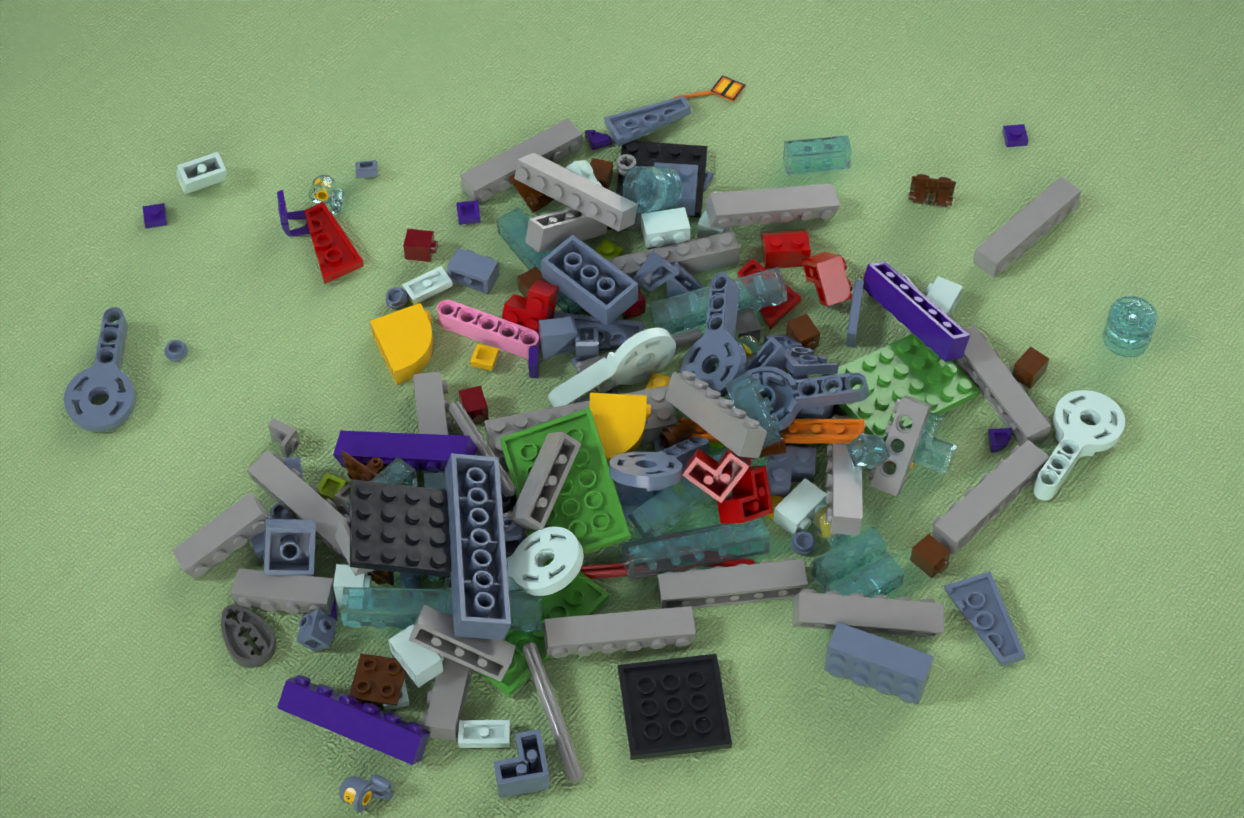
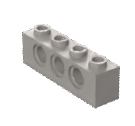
[869,395,932,496]

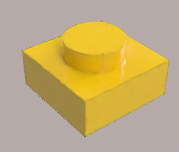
[470,343,499,371]

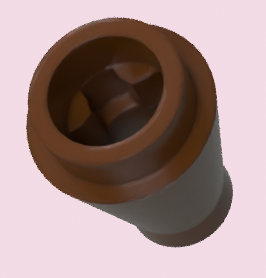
[659,420,695,448]

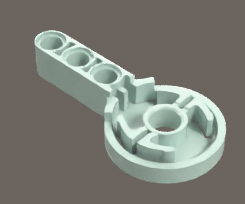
[548,328,676,407]
[1033,390,1125,501]
[444,527,584,596]

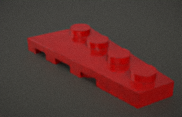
[304,202,364,284]

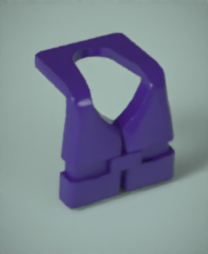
[277,190,310,237]

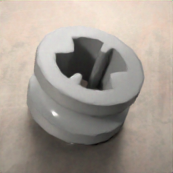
[617,154,636,176]

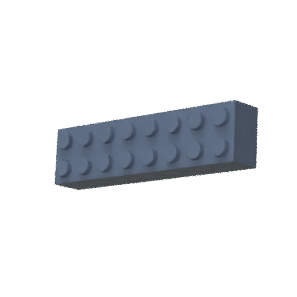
[445,453,511,640]

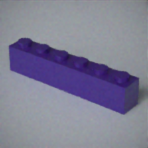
[863,261,970,362]
[333,430,477,473]
[277,675,431,765]

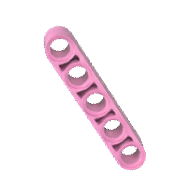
[437,300,540,359]

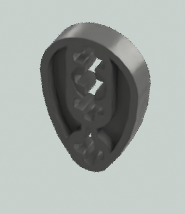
[221,605,276,668]

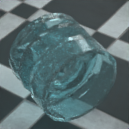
[623,166,682,213]
[1102,296,1158,357]

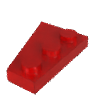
[737,259,801,329]

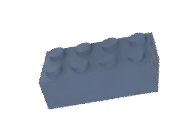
[541,234,638,326]
[824,622,934,704]

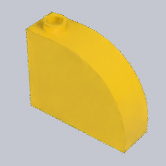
[370,303,434,385]
[589,393,651,465]

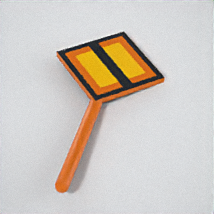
[674,75,746,102]

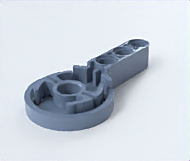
[681,272,747,397]
[64,307,136,432]
[728,366,870,435]
[609,437,710,491]

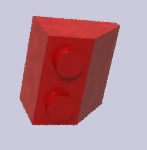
[760,229,811,269]

